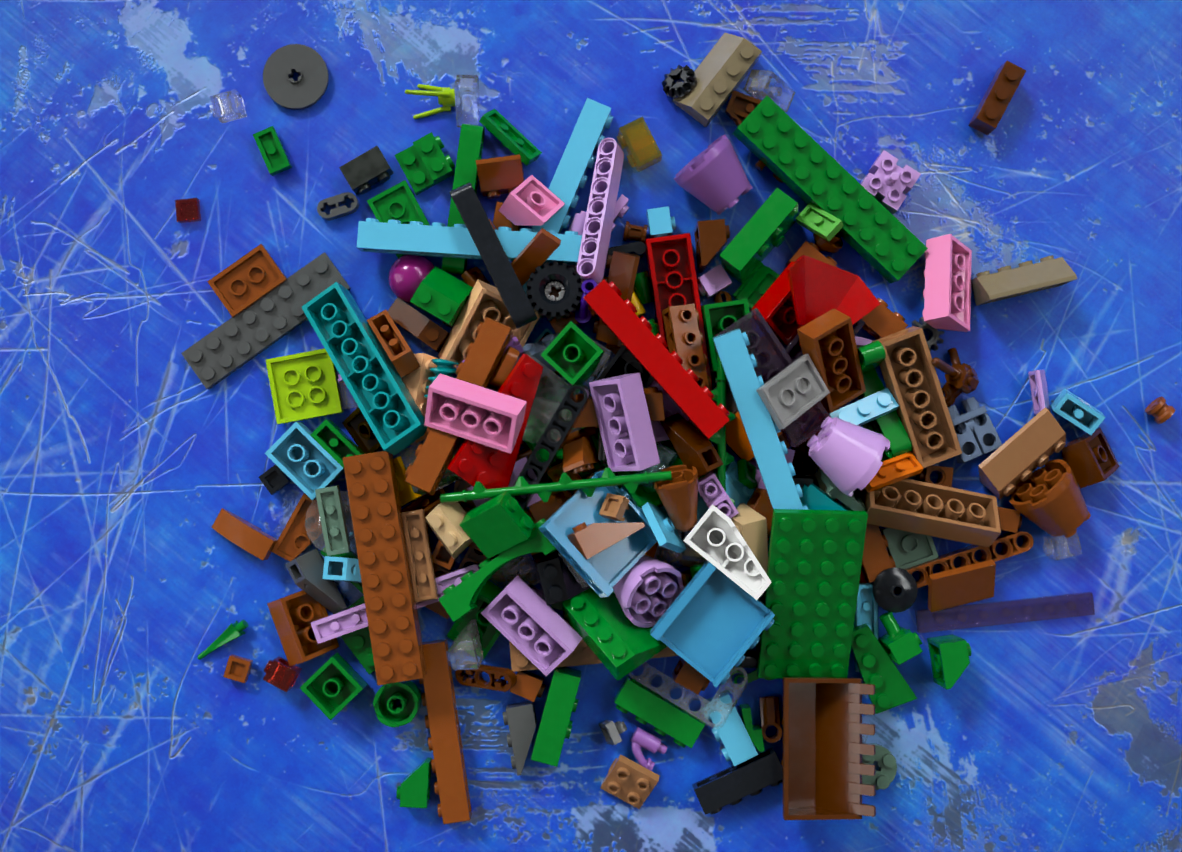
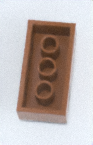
[797,308,866,413]

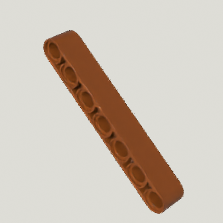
[893,531,1034,594]

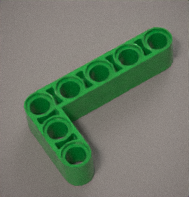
[857,340,912,459]

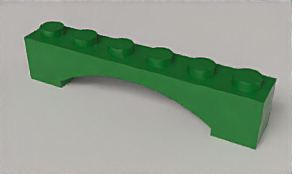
[438,518,557,622]

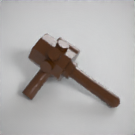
[931,348,979,407]

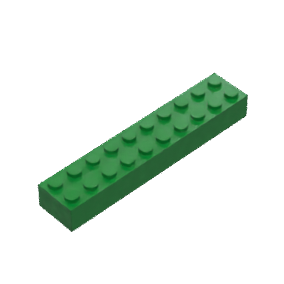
[732,96,928,283]

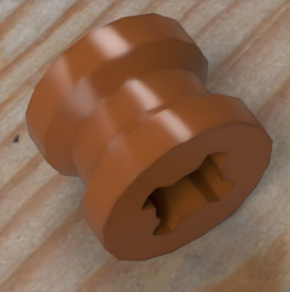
[1145,396,1176,424]

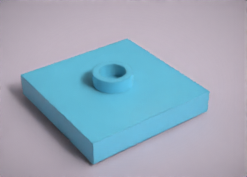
[641,502,686,553]

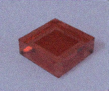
[175,198,201,223]

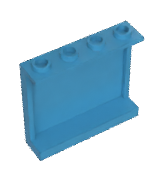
[538,470,657,597]
[650,560,775,688]

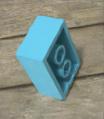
[265,422,345,500]

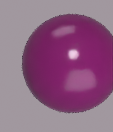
[389,255,435,303]

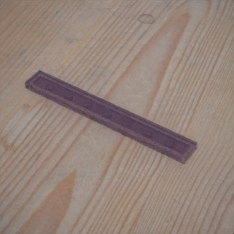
[915,592,1095,633]

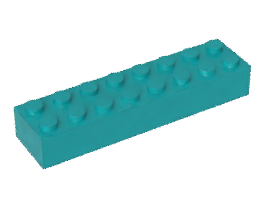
[301,282,428,455]

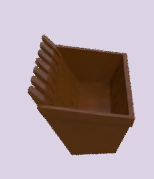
[781,677,876,820]

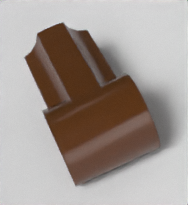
[759,696,782,743]

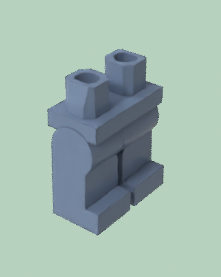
[948,397,1002,463]

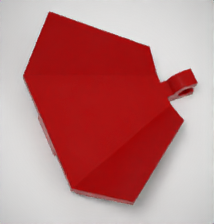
[787,255,880,327]

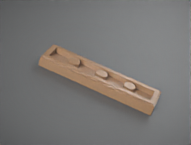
[401,509,438,602]

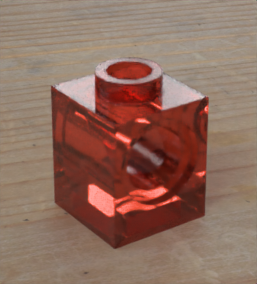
[263,657,302,692]

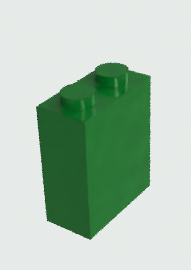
[460,491,536,559]

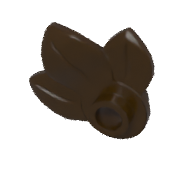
[791,436,819,477]

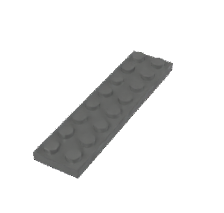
[181,252,351,389]

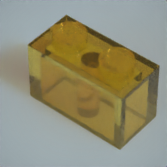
[617,116,662,172]

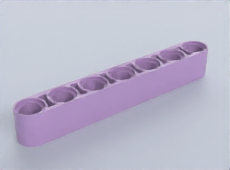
[577,138,624,284]

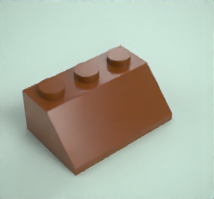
[267,590,339,666]

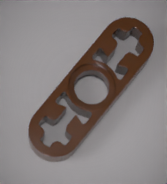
[455,663,517,692]

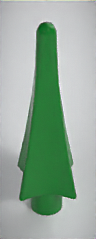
[197,620,248,660]

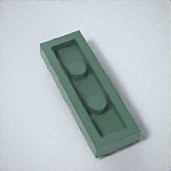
[315,485,351,556]

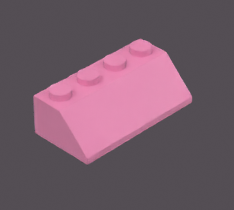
[922,234,972,332]
[424,374,527,454]

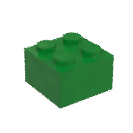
[300,652,368,720]

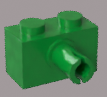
[878,612,923,665]

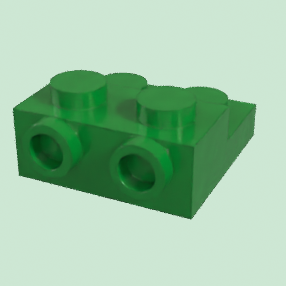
[395,132,455,195]

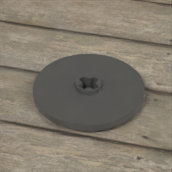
[263,44,329,110]

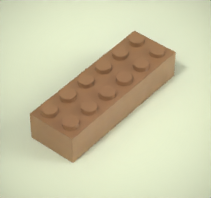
[872,326,962,468]
[859,479,1001,547]

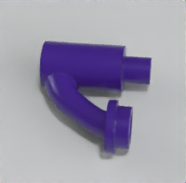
[575,279,597,324]

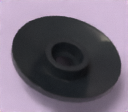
[872,568,918,613]

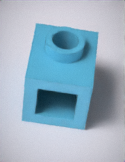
[646,206,676,238]

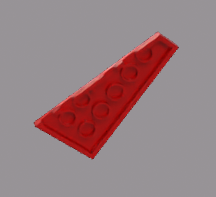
[447,354,544,499]

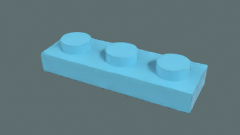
[828,388,899,426]

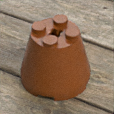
[1009,459,1091,538]

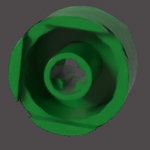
[373,680,422,727]

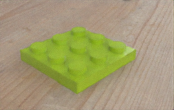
[266,348,344,425]

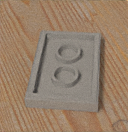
[756,354,830,430]

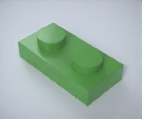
[795,203,844,242]

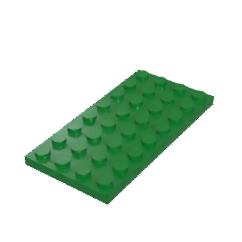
[757,509,868,679]

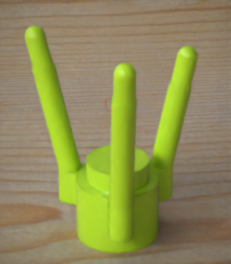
[405,84,456,119]

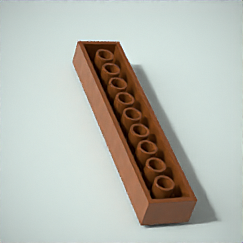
[343,451,427,685]

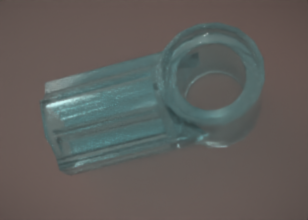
[636,441,678,488]

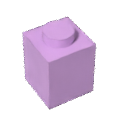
[697,264,732,299]

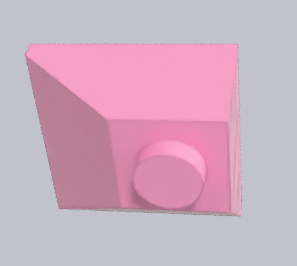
[499,175,565,226]

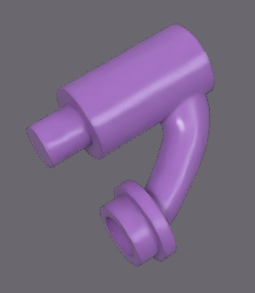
[631,727,668,771]

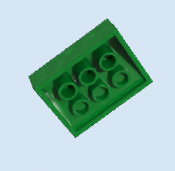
[562,588,667,681]

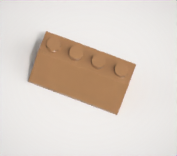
[978,407,1066,500]

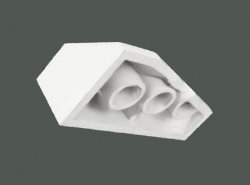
[683,504,772,600]

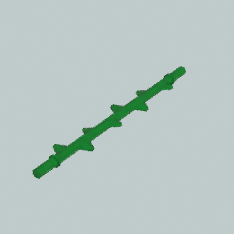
[709,355,735,505]
[440,467,672,503]

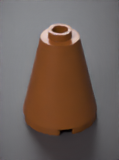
[652,465,698,532]

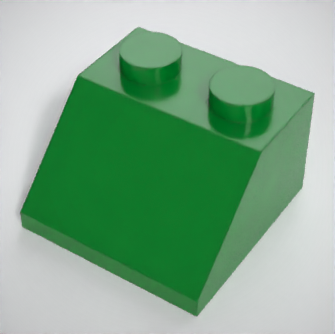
[410,266,473,327]
[541,321,605,386]
[927,634,971,690]

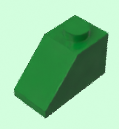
[396,758,432,808]

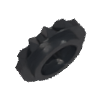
[661,65,696,98]

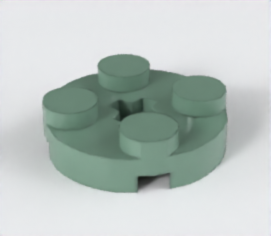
[862,743,897,790]

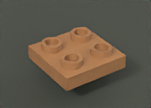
[600,754,660,809]

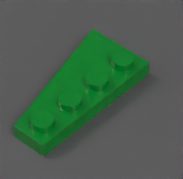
[851,623,918,714]

